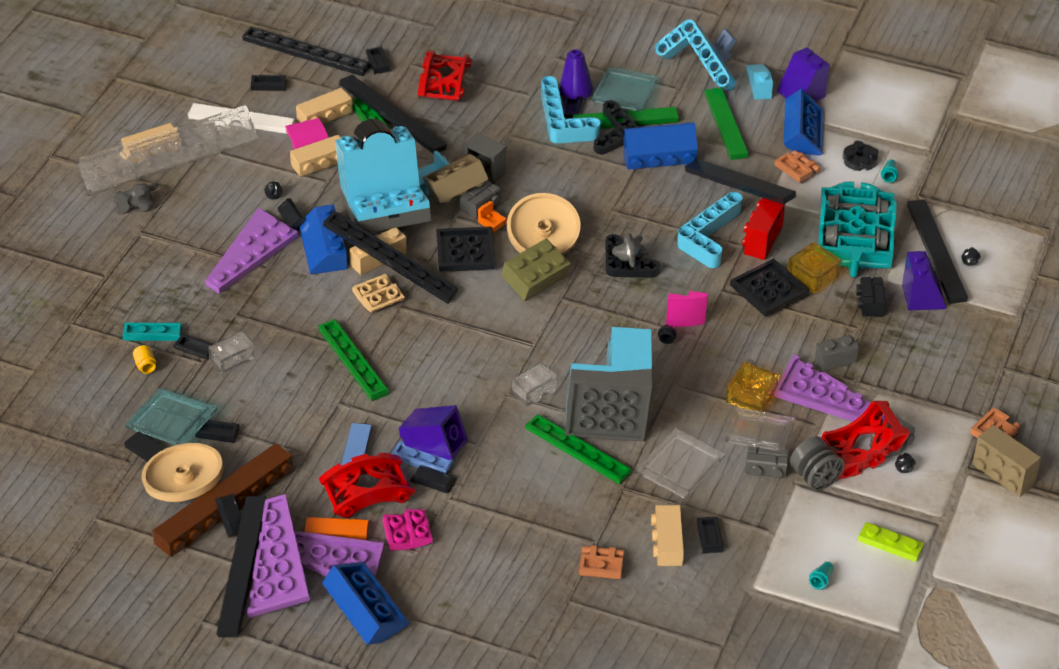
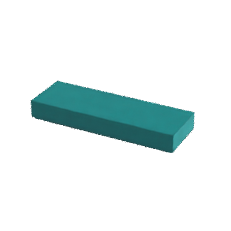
[122,322,183,341]

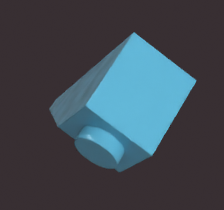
[746,64,773,99]

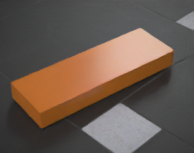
[304,517,368,540]

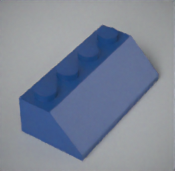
[783,89,824,156]
[623,122,698,170]
[299,205,347,274]
[322,561,410,645]

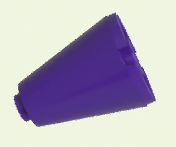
[559,49,593,100]

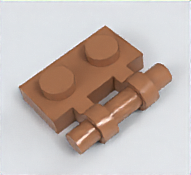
[775,150,821,183]
[970,407,1021,438]
[579,545,624,579]

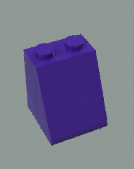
[777,47,829,102]
[902,251,946,310]
[399,405,468,460]

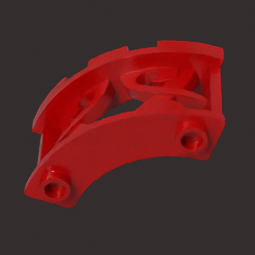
[417,50,472,102]
[821,401,910,479]
[318,453,415,519]

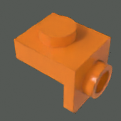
[478,201,507,232]

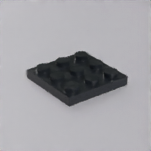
[436,227,495,272]
[730,258,810,317]

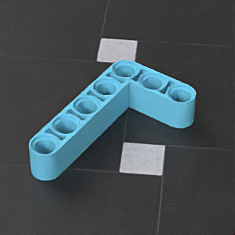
[655,19,736,91]
[541,76,601,143]
[677,192,743,268]

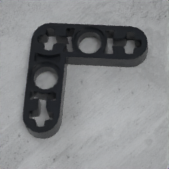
[593,100,638,155]
[605,234,660,278]

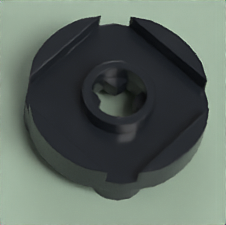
[843,140,878,171]

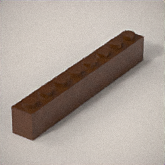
[152,443,293,557]

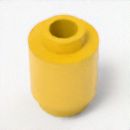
[133,345,156,374]

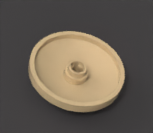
[507,193,581,256]
[142,443,224,502]

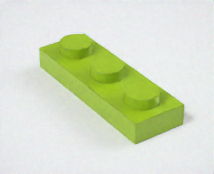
[858,522,924,562]

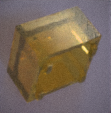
[787,242,841,294]
[726,362,779,416]

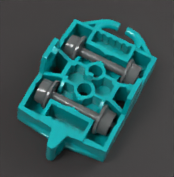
[817,181,896,277]

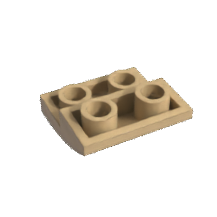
[352,274,405,312]

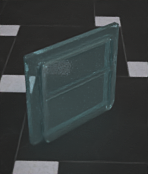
[591,67,658,112]
[125,388,217,445]

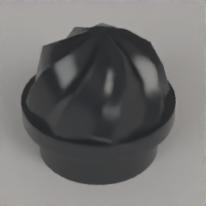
[264,181,282,200]
[961,247,981,266]
[658,324,677,344]
[895,453,916,473]

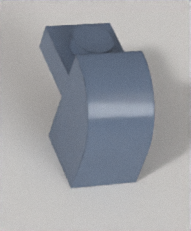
[706,29,737,63]

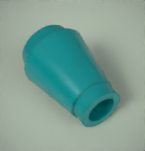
[881,160,899,183]
[809,561,834,590]

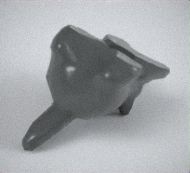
[113,182,159,214]
[612,233,649,267]

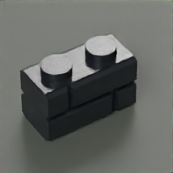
[856,277,886,317]

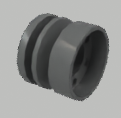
[790,436,844,491]

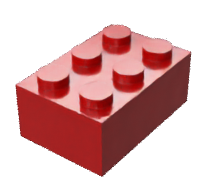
[742,198,786,260]

